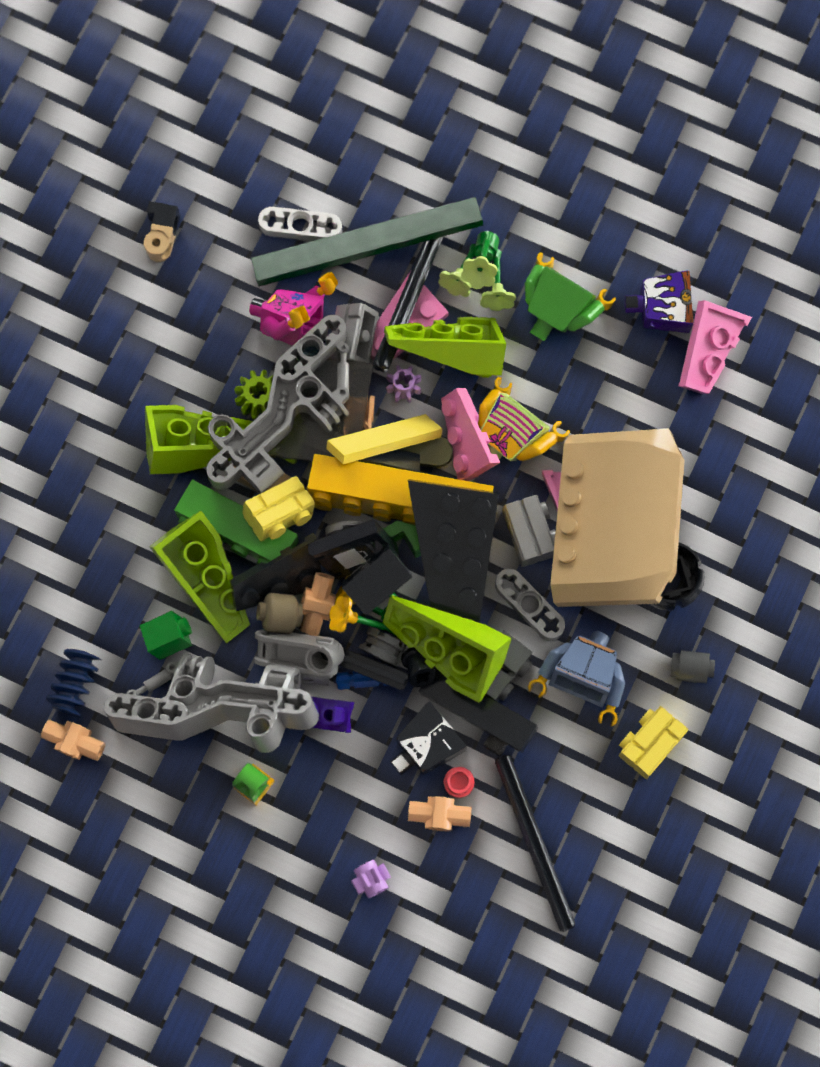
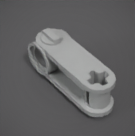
[254,629,345,678]

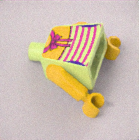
[478,377,570,468]

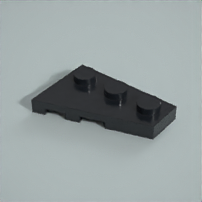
[230,532,321,611]

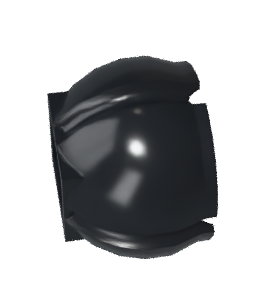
[650,543,705,611]

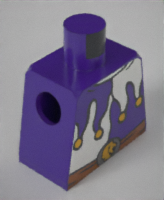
[624,271,693,333]

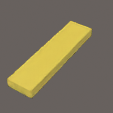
[326,414,443,464]

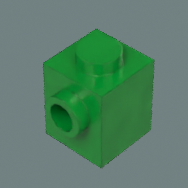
[139,611,192,660]

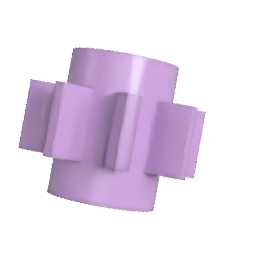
[386,365,421,403]
[352,860,391,899]

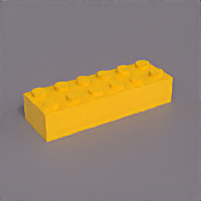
[307,454,494,525]

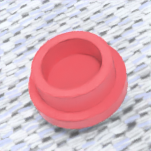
[444,767,474,798]

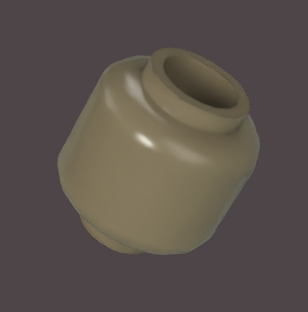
[256,593,303,634]

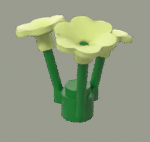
[438,231,516,311]

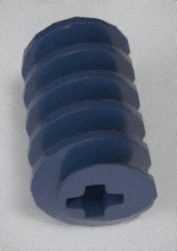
[46,649,101,718]

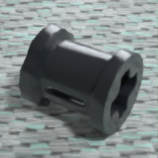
[401,647,436,687]

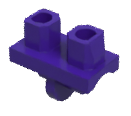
[311,696,354,733]

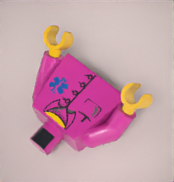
[249,272,338,346]

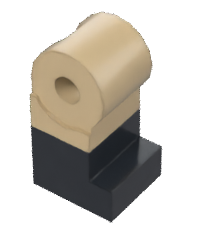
[144,201,180,262]

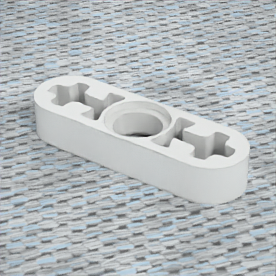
[258,207,342,241]

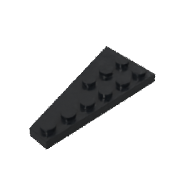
[408,479,499,623]

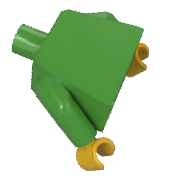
[525,252,616,341]

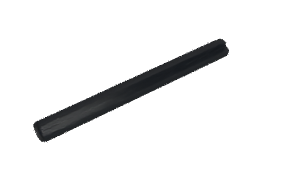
[373,237,443,373]
[495,754,575,932]

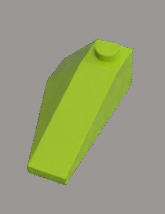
[145,405,271,474]
[149,510,250,643]
[383,595,512,702]

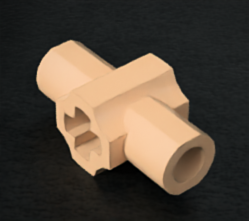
[300,572,336,636]
[41,720,105,761]
[408,796,472,831]

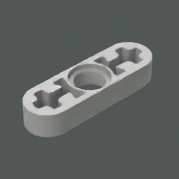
[495,569,565,641]

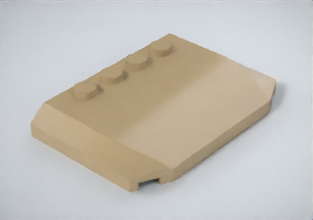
[551,428,685,607]

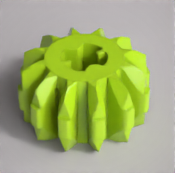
[234,369,273,420]

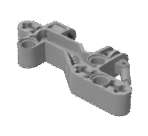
[206,315,349,494]
[104,654,319,753]

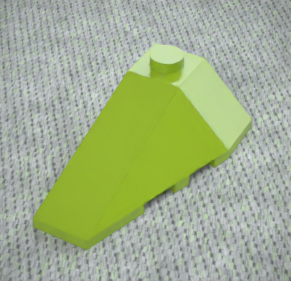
[384,317,506,378]

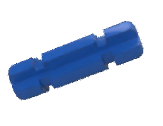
[336,672,386,690]

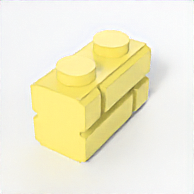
[242,476,315,541]
[618,706,688,779]

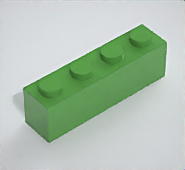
[174,479,299,564]

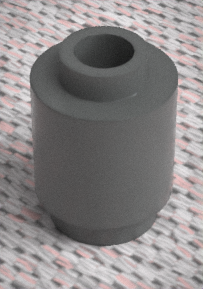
[670,650,715,684]

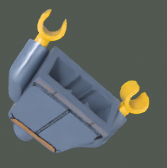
[528,631,625,727]

